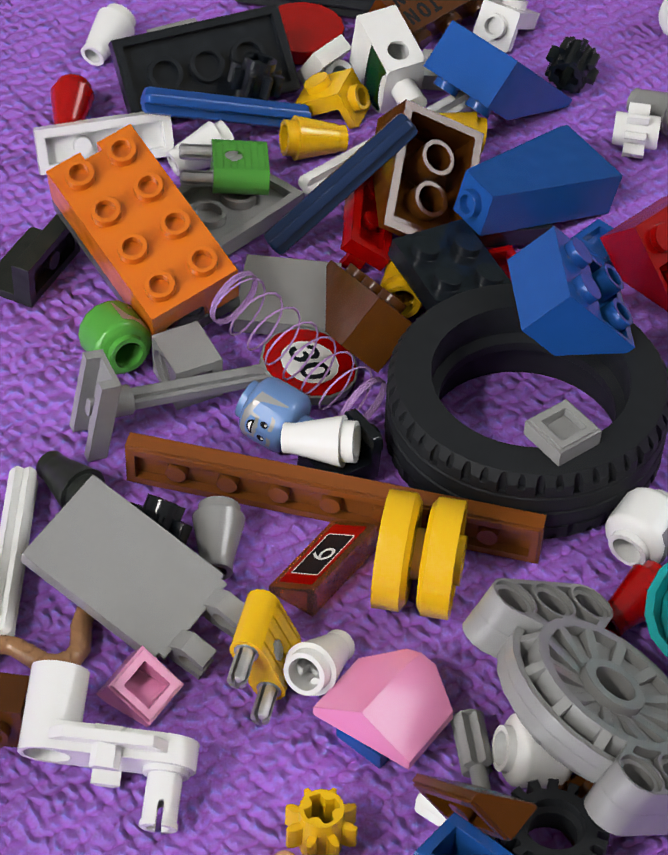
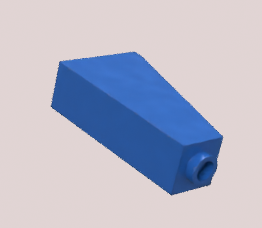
[453,125,623,236]

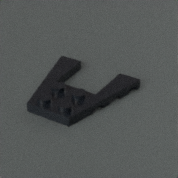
[387,219,553,311]

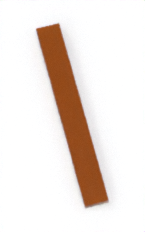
[125,432,547,564]

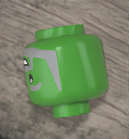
[78,300,152,375]

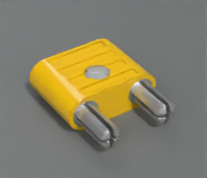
[227,589,302,726]

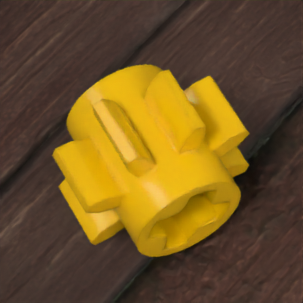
[285,788,358,855]

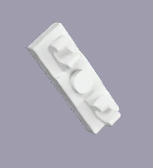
[33,112,174,176]

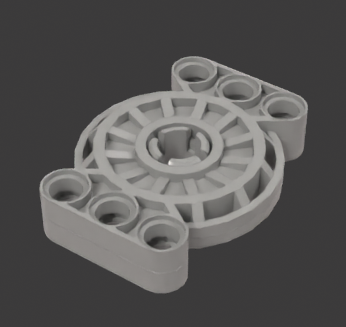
[462,578,668,836]

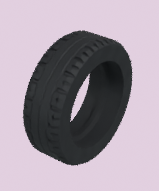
[384,283,668,539]

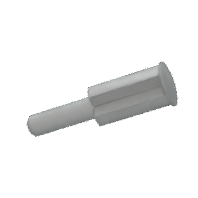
[450,709,494,790]

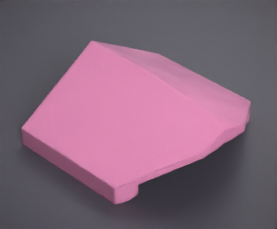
[313,649,453,770]

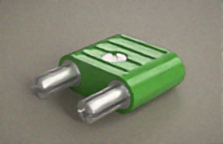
[179,139,270,195]

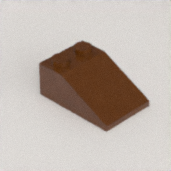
[372,99,484,237]

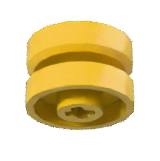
[370,488,468,620]

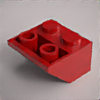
[600,196,668,312]

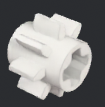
[611,102,661,159]

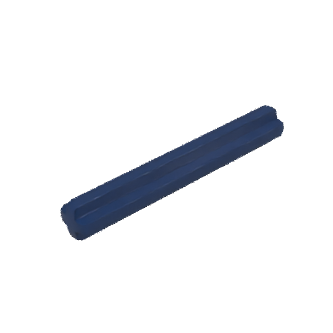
[264,113,418,255]

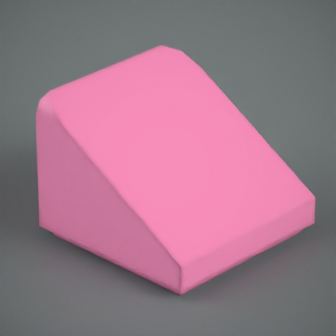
[96,646,184,727]

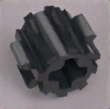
[544,36,600,94]

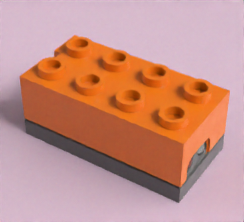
[46,124,240,347]

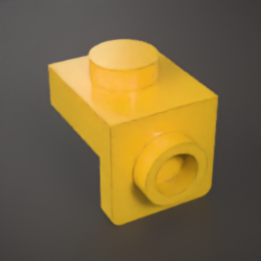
[295,68,371,129]

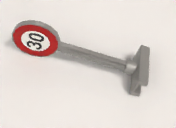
[69,328,358,462]

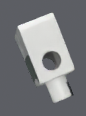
[349,5,427,114]

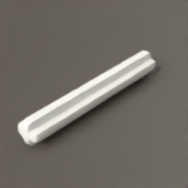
[0,466,38,636]

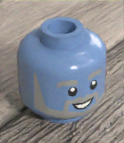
[235,377,315,453]

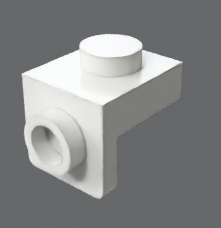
[473,0,540,53]

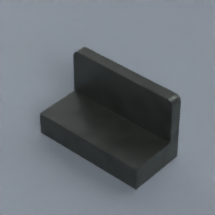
[0,214,81,308]

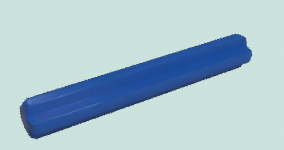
[140,86,312,128]

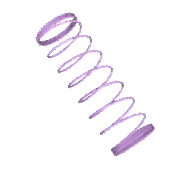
[210,271,387,420]

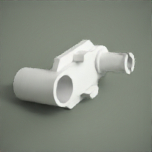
[17,660,200,834]

